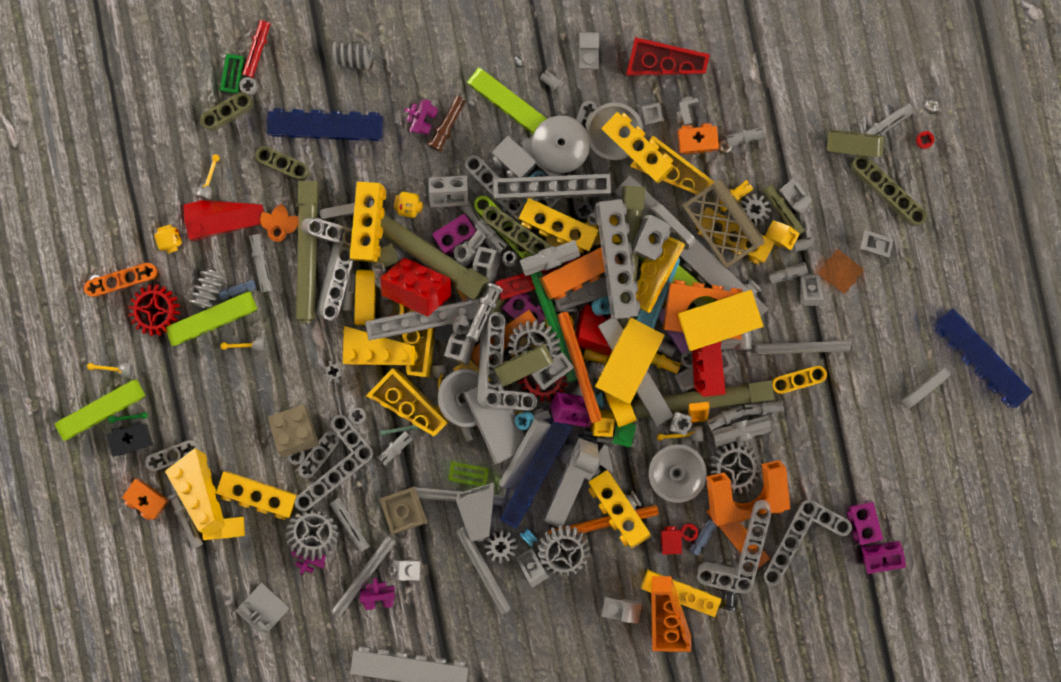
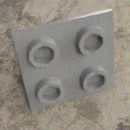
[236,582,290,637]

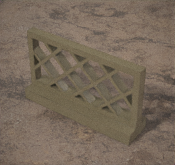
[682,178,765,268]

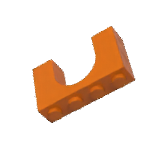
[662,280,743,340]
[706,460,790,526]

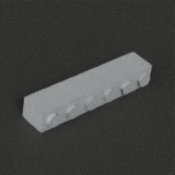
[350,646,469,682]

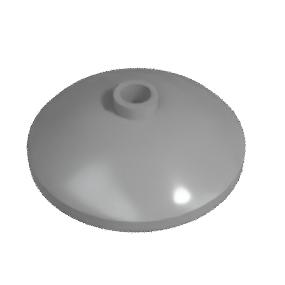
[586,103,643,160]
[532,116,590,173]
[438,369,479,427]
[648,445,707,503]

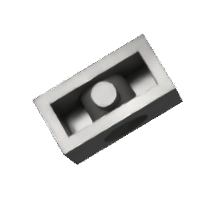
[632,215,671,261]

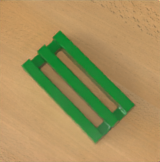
[220,53,246,94]

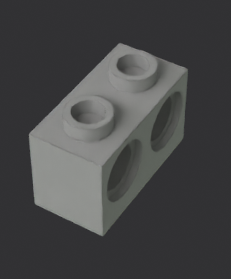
[429,176,469,207]

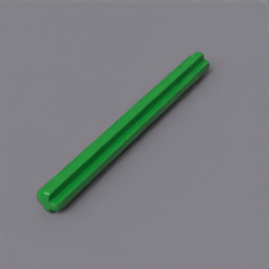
[531,271,577,382]

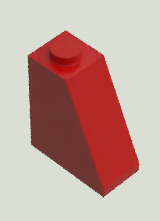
[575,304,612,357]

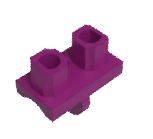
[404,99,438,135]
[291,545,326,576]
[359,578,395,610]

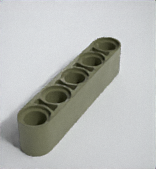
[850,155,927,227]
[483,206,564,269]

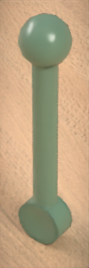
[380,424,419,436]

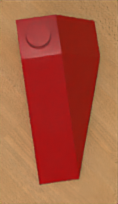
[184,200,264,242]

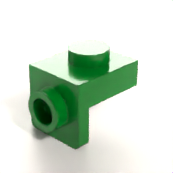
[612,422,637,448]

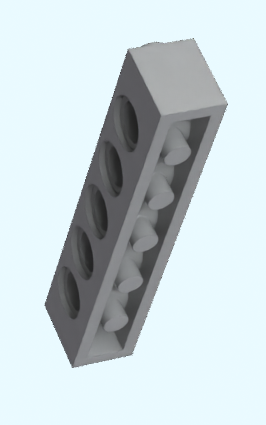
[493,174,611,201]
[595,199,640,320]

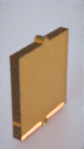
[818,249,864,294]

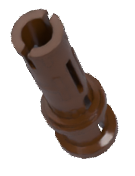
[427,95,466,152]

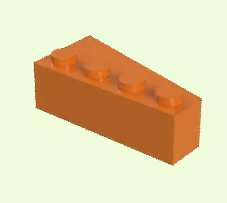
[539,247,621,301]
[651,576,691,652]

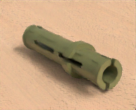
[762,184,805,235]

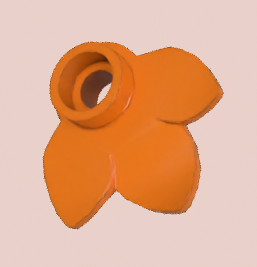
[260,204,298,242]

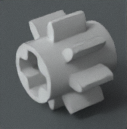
[322,361,346,383]

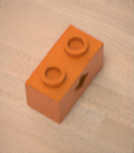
[677,123,719,155]
[122,478,170,521]

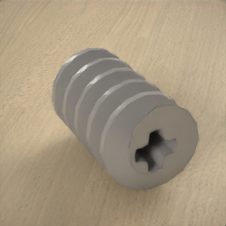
[332,42,372,70]
[189,267,226,309]

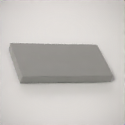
[464,380,525,464]

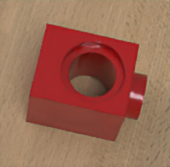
[660,526,682,555]

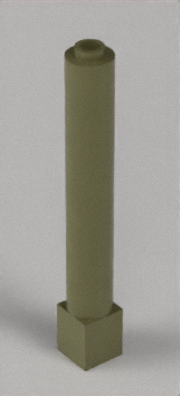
[296,181,320,324]
[617,186,646,329]
[365,214,490,300]
[631,380,774,419]

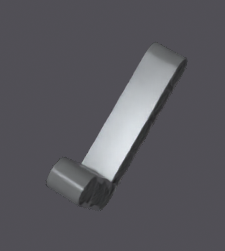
[465,155,562,229]
[301,218,353,320]
[477,312,537,412]
[295,415,374,511]
[543,438,599,527]
[762,499,852,586]
[697,500,771,594]

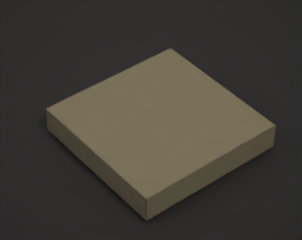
[379,486,427,535]

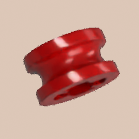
[915,131,935,149]
[681,523,698,541]

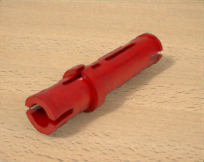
[242,20,271,78]

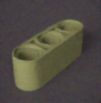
[200,92,253,131]
[827,130,884,157]
[255,146,310,181]
[494,344,554,386]

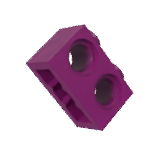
[432,213,476,255]
[502,293,545,324]
[550,392,592,427]
[846,501,884,545]
[861,540,906,574]

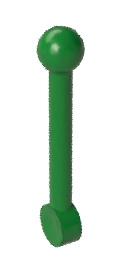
[108,412,148,423]

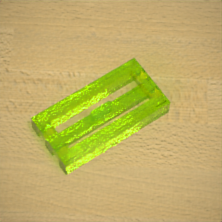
[448,461,489,486]

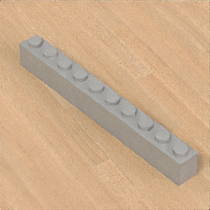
[613,176,768,317]

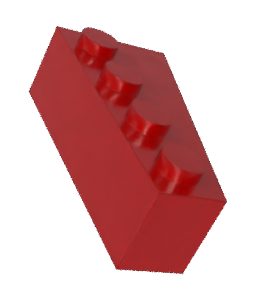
[626,37,710,76]
[692,341,726,397]

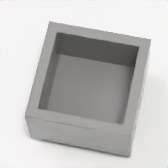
[492,136,536,178]

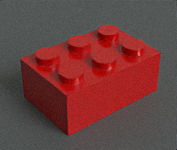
[380,257,451,317]

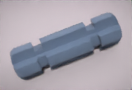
[219,280,256,300]
[689,520,717,556]

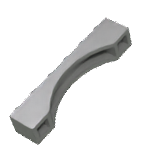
[444,246,502,365]

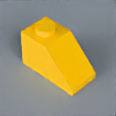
[203,517,245,540]

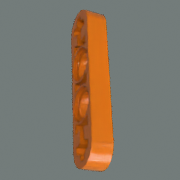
[84,263,158,297]

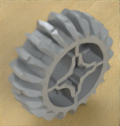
[508,320,560,364]
[710,442,762,494]
[286,509,338,561]
[538,525,590,577]

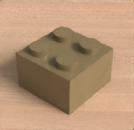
[268,404,319,458]

